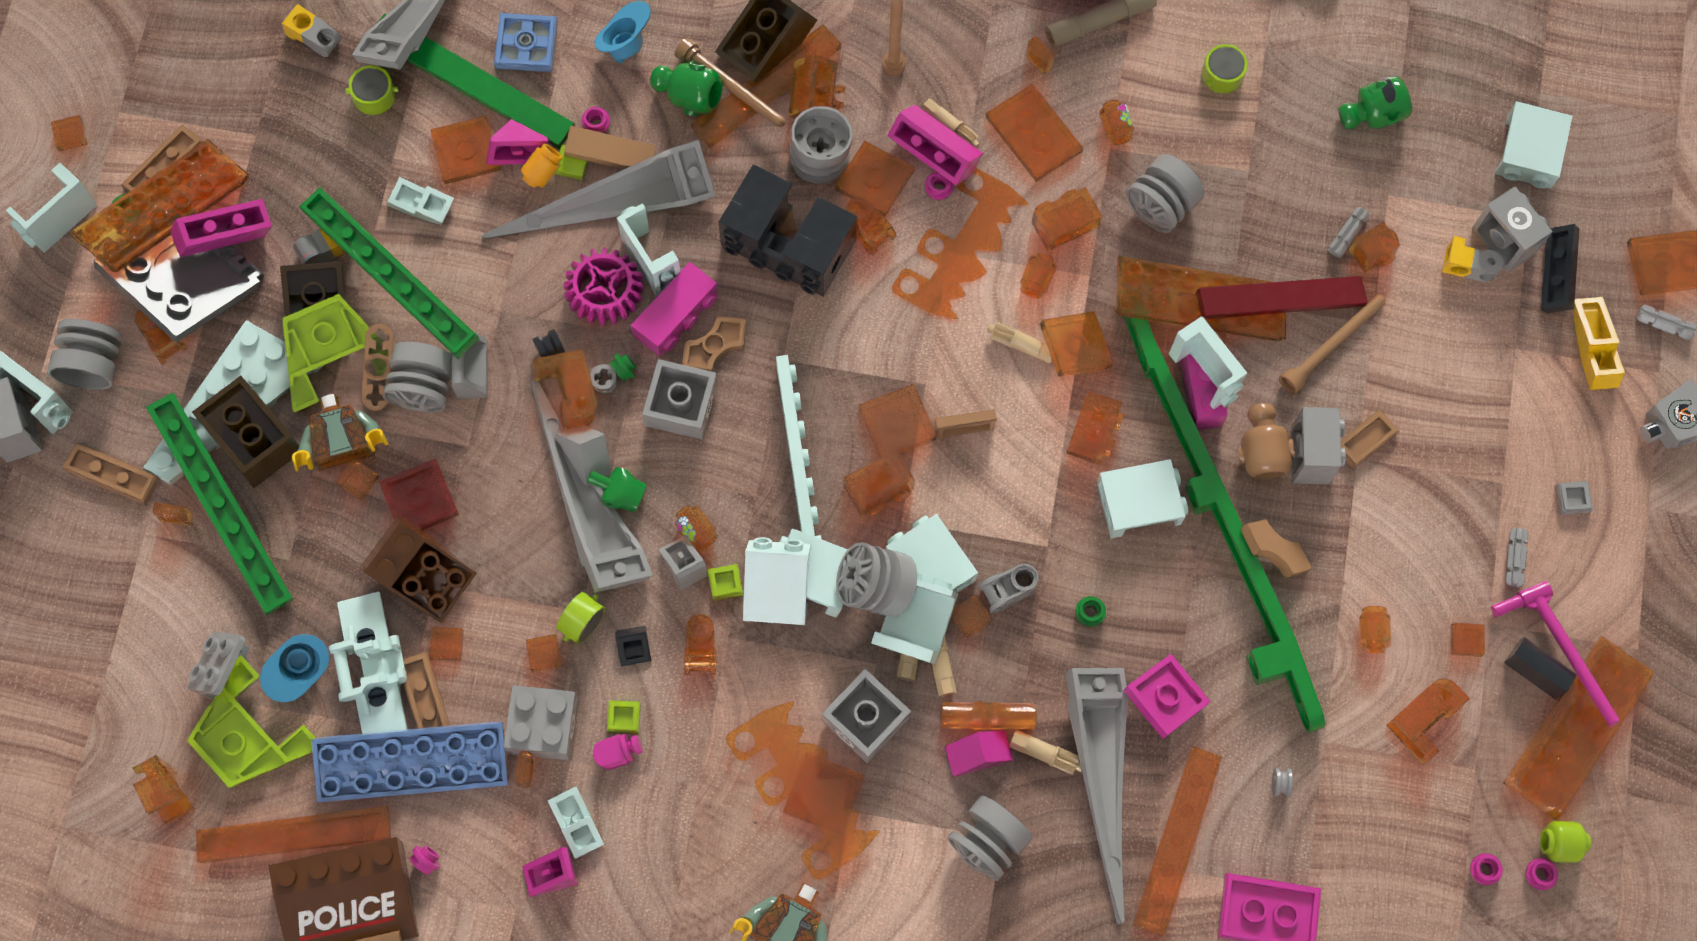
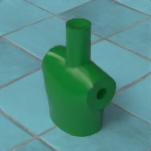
[587,467,646,513]

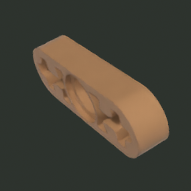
[361,323,394,411]

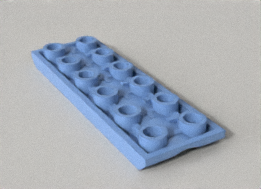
[312,722,508,803]

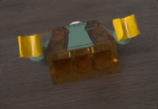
[292,394,388,471]
[729,883,828,941]

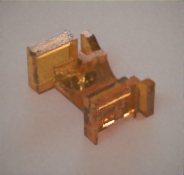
[132,755,195,824]

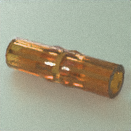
[941,701,1037,730]

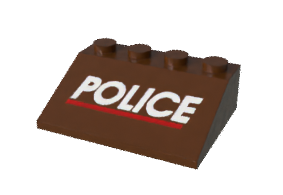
[268,837,419,941]

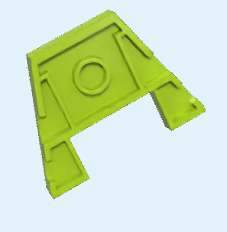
[282,294,392,413]
[187,655,316,788]

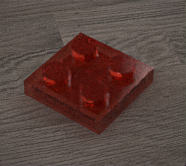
[379,458,459,530]

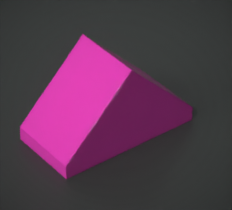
[486,119,548,165]
[945,730,1013,777]
[522,847,578,897]

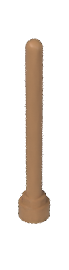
[882,0,905,76]
[675,38,785,127]
[1279,294,1385,394]

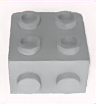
[186,631,250,701]

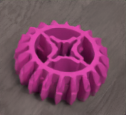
[563,247,644,326]

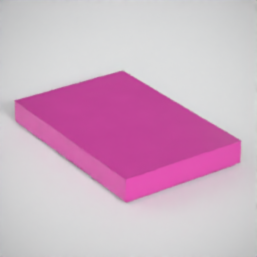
[1218,873,1321,941]

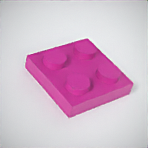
[1123,654,1211,739]

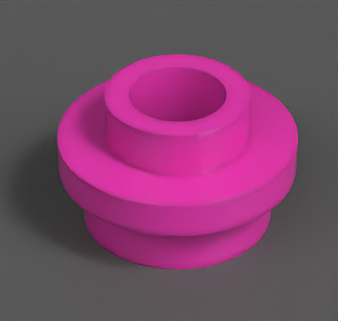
[581,107,610,133]
[925,172,954,200]
[410,845,440,875]
[1470,853,1503,886]
[1525,858,1558,890]

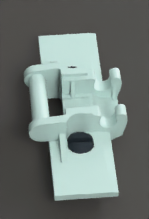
[329,592,408,733]

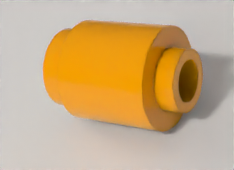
[520,144,563,188]

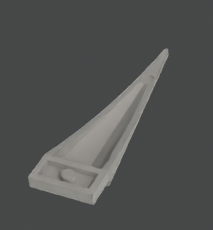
[352,0,445,69]
[482,140,716,238]
[531,377,653,593]
[1065,668,1129,925]

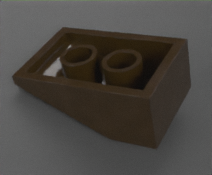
[715,0,818,83]
[280,261,345,317]
[192,375,299,488]

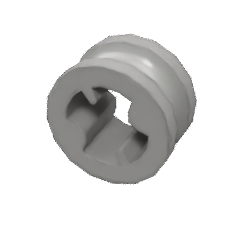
[590,364,618,394]
[1272,768,1293,797]

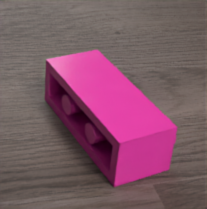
[887,104,984,185]
[170,199,272,258]
[631,262,718,357]
[1180,354,1228,430]

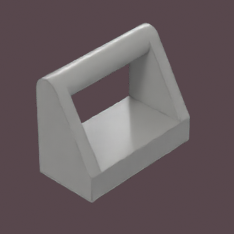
[451,333,488,399]

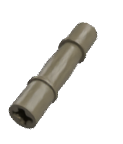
[1045,0,1157,48]

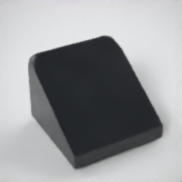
[615,626,652,666]

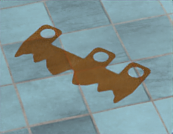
[892,168,1029,319]
[726,701,879,880]

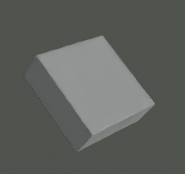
[1555,481,1593,515]

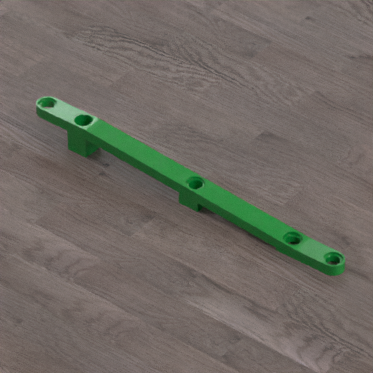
[1119,289,1325,732]

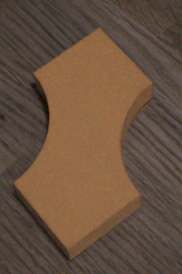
[682,316,747,372]
[1240,519,1312,578]

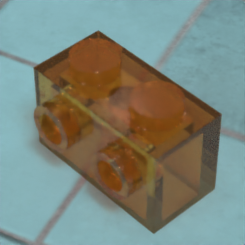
[1031,187,1102,251]

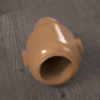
[1238,403,1296,479]

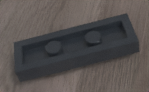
[1541,224,1580,313]

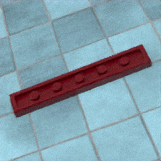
[1196,276,1368,319]

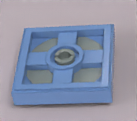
[494,13,558,72]

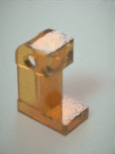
[532,349,597,431]
[1386,678,1470,765]

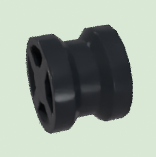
[532,329,566,365]

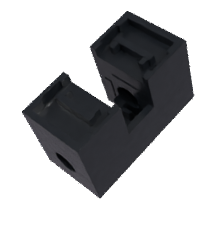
[718,164,858,297]

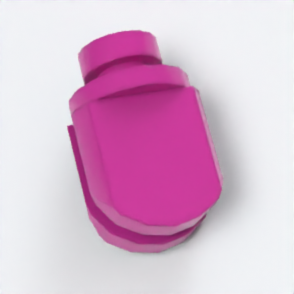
[593,734,643,770]

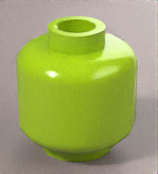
[1539,821,1591,863]

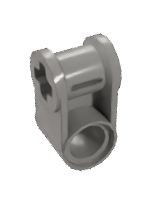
[978,564,1039,614]

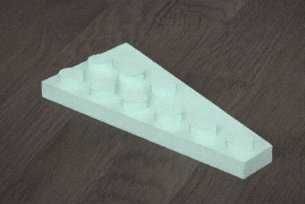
[143,320,323,485]

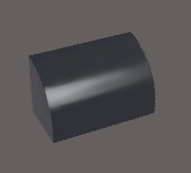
[1504,637,1577,700]

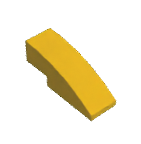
[1573,297,1625,390]

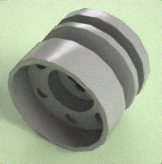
[789,106,853,184]
[1125,154,1205,233]
[47,319,123,390]
[383,342,452,412]
[836,542,917,617]
[947,795,1033,881]

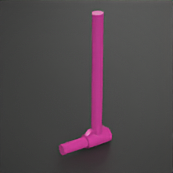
[1491,581,1620,727]

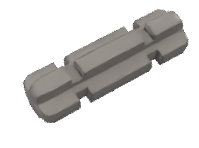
[1328,207,1370,258]
[1637,305,1697,340]
[1505,528,1528,588]

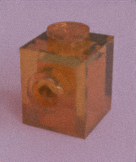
[1349,222,1400,273]

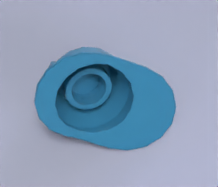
[594,1,651,63]
[260,634,330,702]

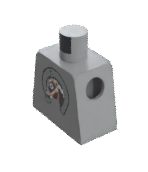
[1640,379,1697,449]

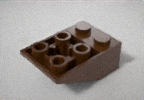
[362,515,477,623]

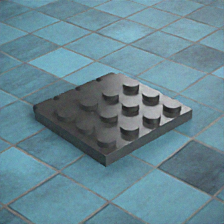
[94,208,264,343]

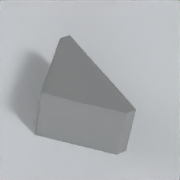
[555,424,612,486]
[658,536,708,590]

